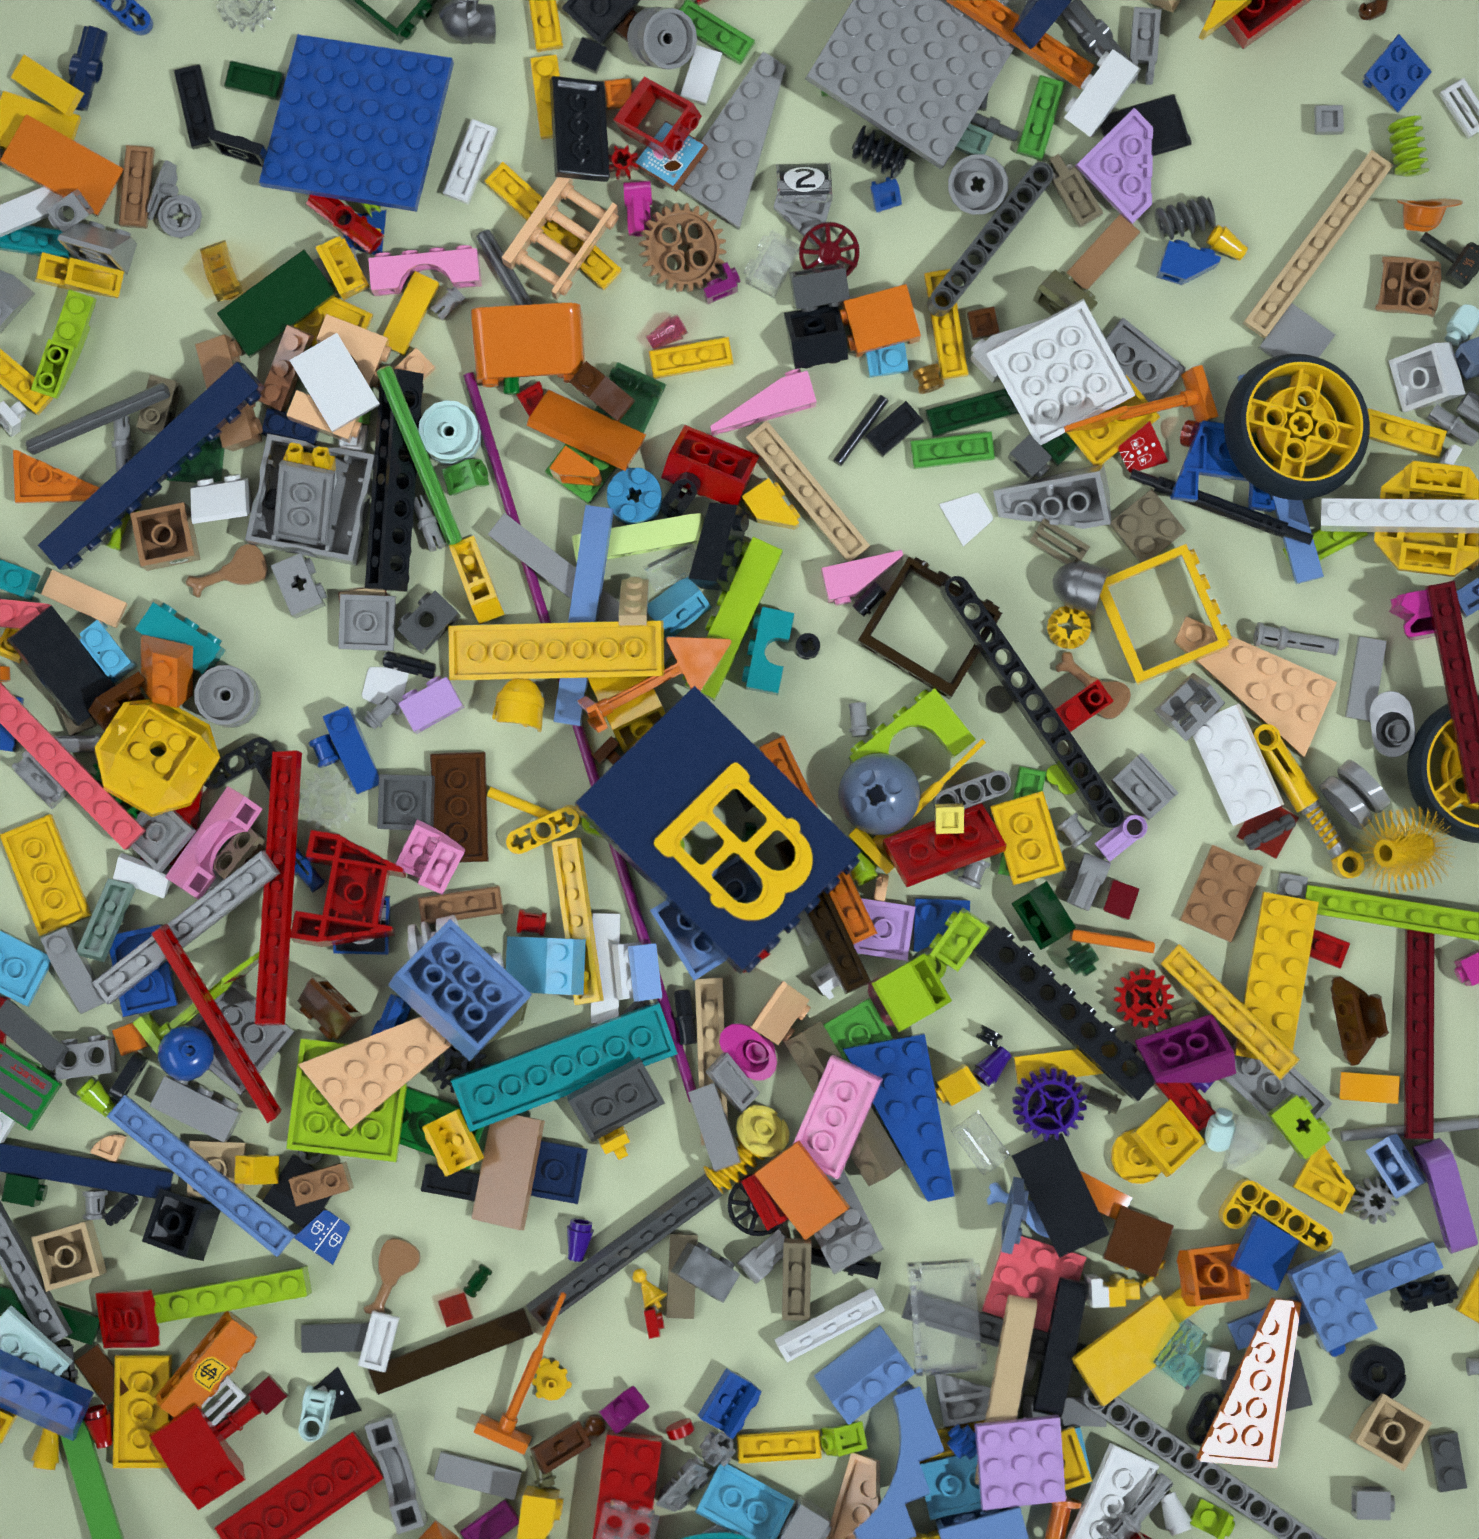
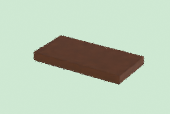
[430,752,489,863]

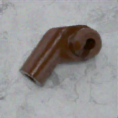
[1358,0,1389,21]

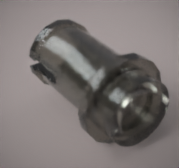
[1085,1086,1122,1115]

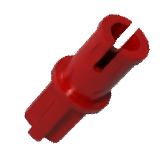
[215,1399,262,1439]

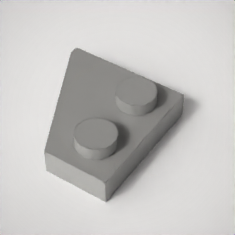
[773,186,833,247]
[934,1372,991,1427]

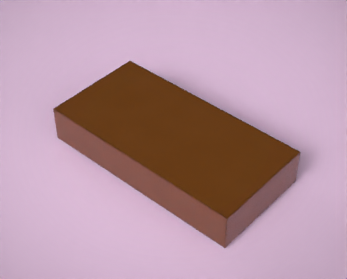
[74,1344,129,1406]

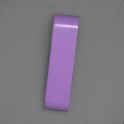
[1412,1138,1478,1254]

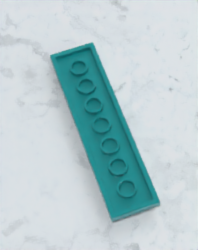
[451,1001,678,1132]

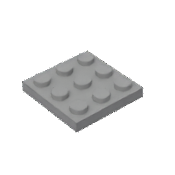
[187,980,295,1095]

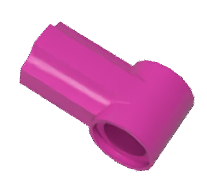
[623,181,652,237]

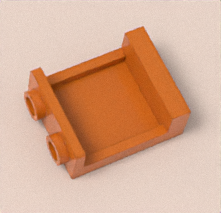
[839,284,921,358]

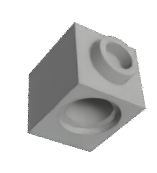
[46,189,95,232]
[1351,1486,1395,1520]

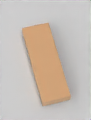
[41,570,128,628]

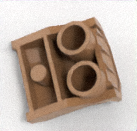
[1375,256,1441,317]

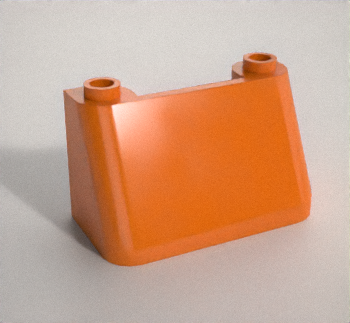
[471,303,585,387]

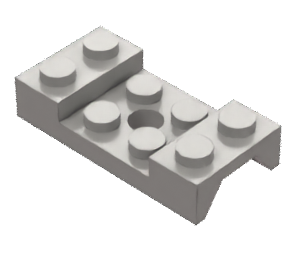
[814,1170,884,1275]

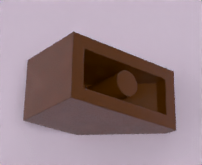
[569,361,635,422]

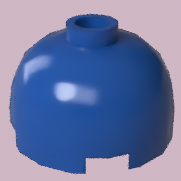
[157,1025,214,1081]

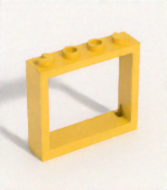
[1100,544,1232,685]

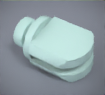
[1445,304,1479,346]
[1204,1108,1235,1152]

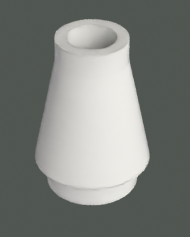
[1161,1492,1192,1536]

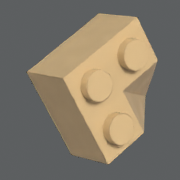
[1349,1393,1432,1471]

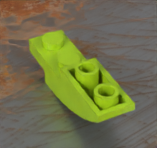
[31,289,97,399]

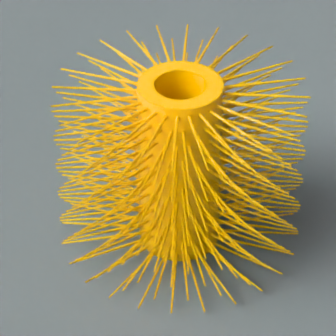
[1353,808,1456,893]

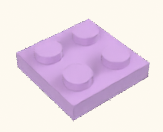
[854,898,915,961]

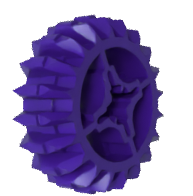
[1012,1066,1087,1141]

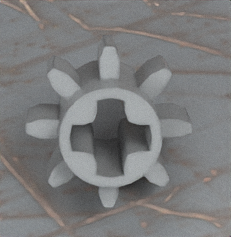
[699,1431,736,1467]

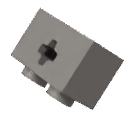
[271,553,327,619]

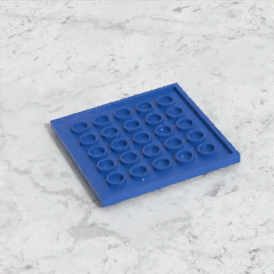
[259,34,454,212]

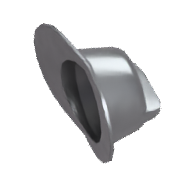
[1370,691,1416,757]

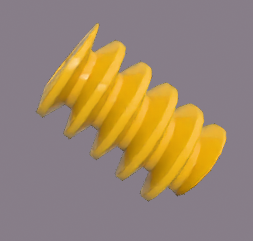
[703,1136,765,1194]

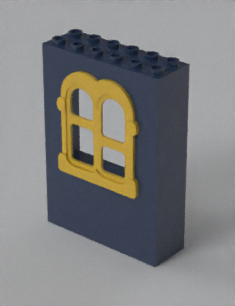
[575,686,861,974]

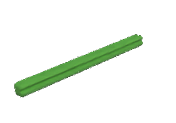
[377,366,462,545]

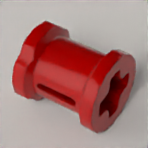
[516,909,547,936]

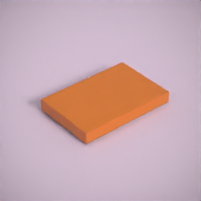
[754,1140,850,1240]

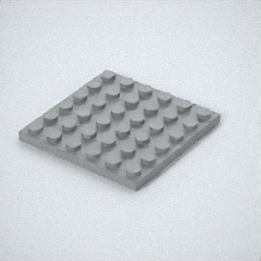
[805,0,1015,170]

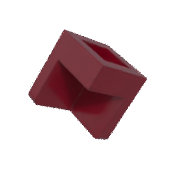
[1103,880,1140,920]

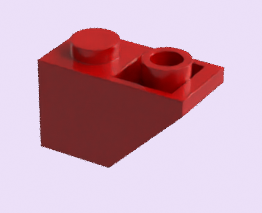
[1055,679,1114,732]

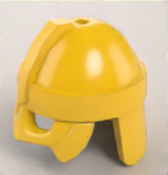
[492,678,544,732]

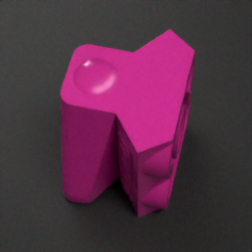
[1389,590,1435,641]

